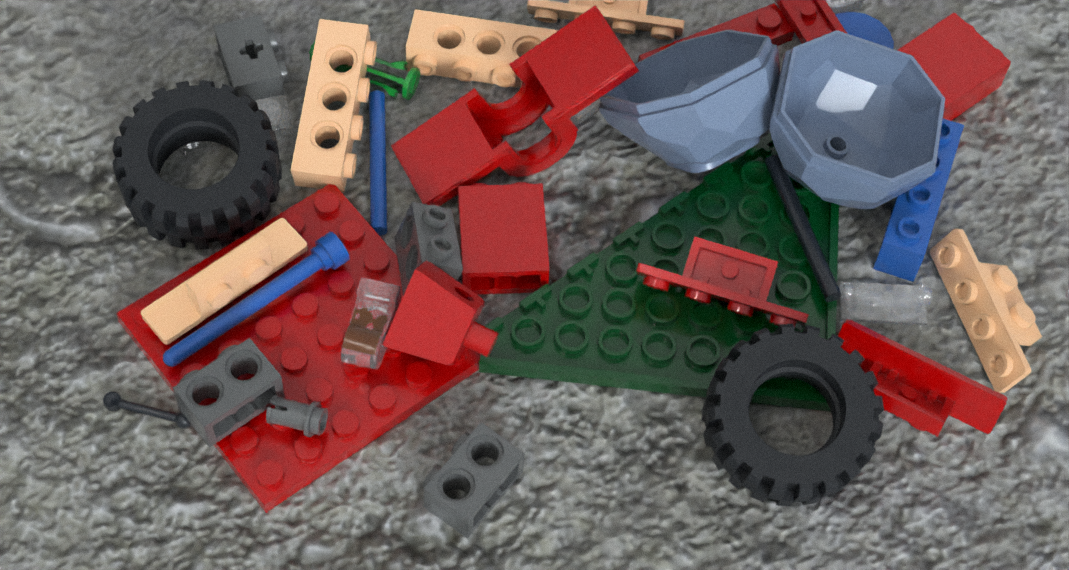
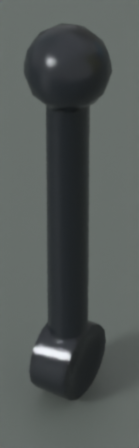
[103,392,191,429]

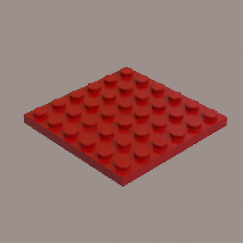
[116,184,480,513]

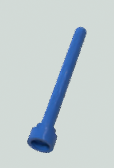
[163,231,350,367]

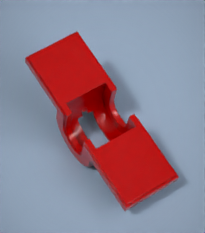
[391,5,639,206]

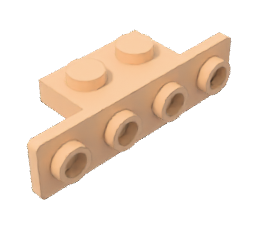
[527,0,685,40]
[141,218,308,345]
[930,228,1042,393]

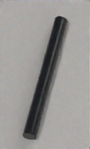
[764,155,842,302]

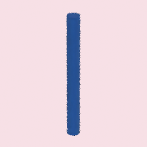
[369,90,387,236]

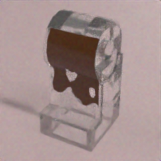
[341,277,401,370]

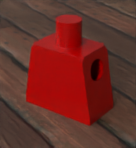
[382,260,499,365]

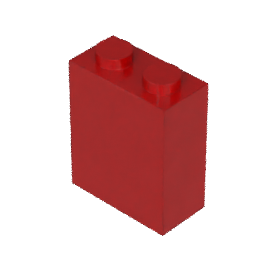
[897,12,1011,121]
[458,182,549,295]

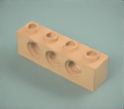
[406,9,558,88]
[290,19,377,192]

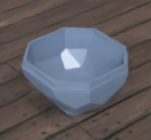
[598,30,780,173]
[769,30,945,209]

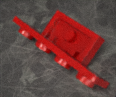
[636,236,809,327]
[838,319,1008,437]

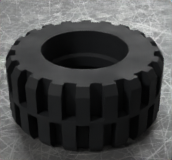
[112,80,282,250]
[702,324,884,506]

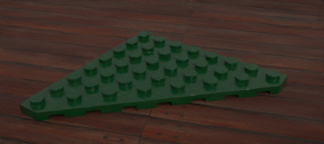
[479,133,839,412]

